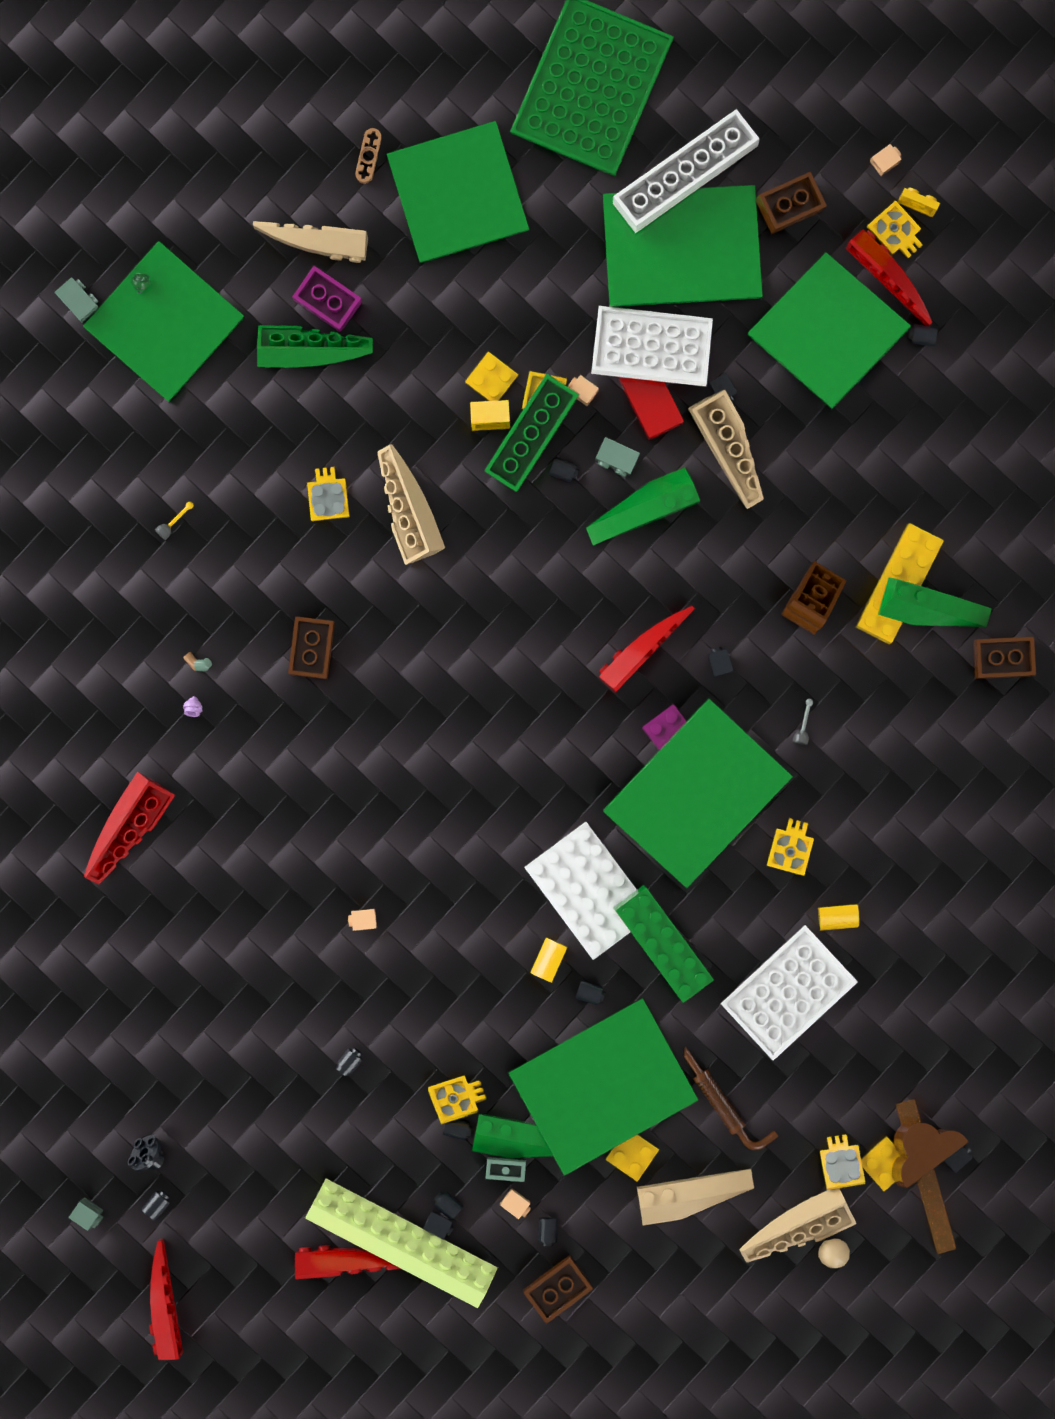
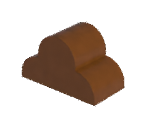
[781,561,847,635]
[892,1122,968,1188]

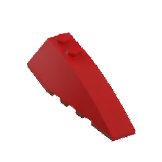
[845,229,932,326]
[599,606,695,693]
[84,772,175,884]
[149,1238,183,1360]
[295,1245,401,1279]

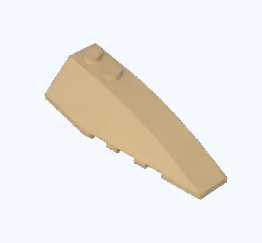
[253,221,368,263]
[688,390,764,509]
[378,444,445,565]
[637,1169,754,1225]
[740,1188,856,1263]

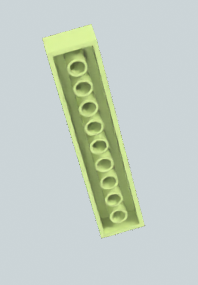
[305,1179,497,1308]

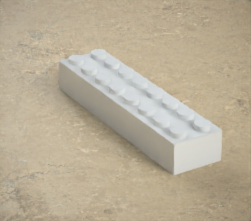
[613,109,759,233]

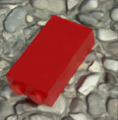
[619,377,684,440]

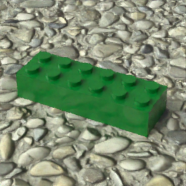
[484,373,580,492]
[613,885,714,1003]

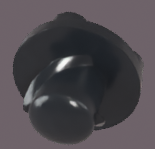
[127,1135,164,1172]

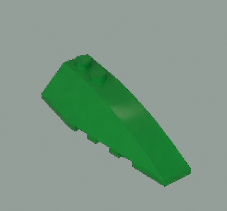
[257,325,373,368]
[586,467,700,546]
[878,578,992,627]
[472,1113,553,1158]

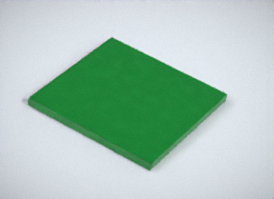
[387,121,529,263]
[83,241,244,402]
[748,253,911,409]

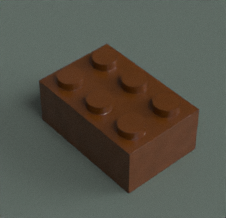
[756,171,827,234]
[288,616,335,680]
[973,637,1036,679]
[523,1255,593,1324]

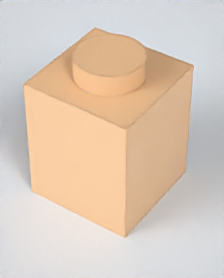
[870,144,901,176]
[568,375,599,406]
[348,909,377,931]
[500,1188,531,1219]

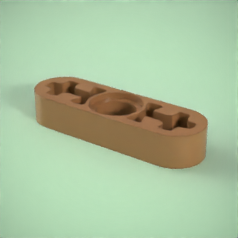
[356,128,382,184]

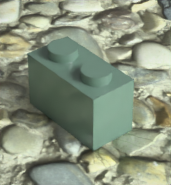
[55,277,99,324]
[595,437,640,477]
[486,1157,526,1182]
[69,1197,104,1231]

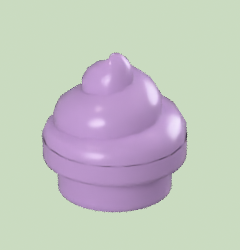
[183,696,202,717]

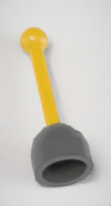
[155,502,194,540]

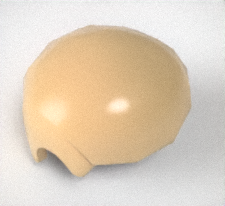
[818,1239,850,1268]

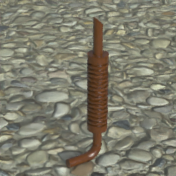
[684,1047,778,1150]

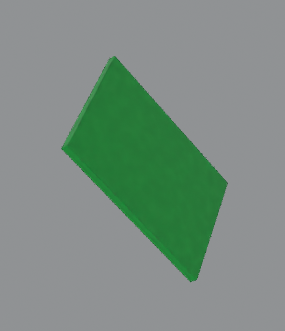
[510,0,674,177]
[603,185,762,307]
[603,698,793,888]
[508,998,698,1176]

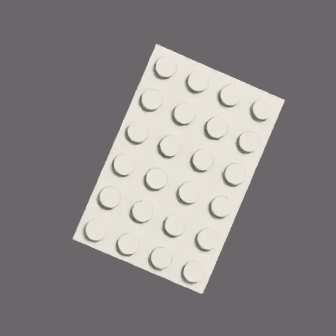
[591,306,713,386]
[525,822,637,960]
[720,925,857,1060]

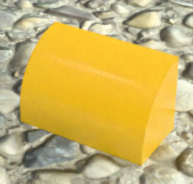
[470,400,510,431]
[818,904,859,931]
[530,938,567,983]

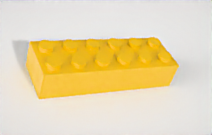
[856,523,944,644]

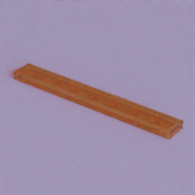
[895,1099,956,1254]

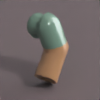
[183,652,212,671]

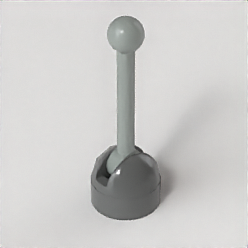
[792,699,813,745]

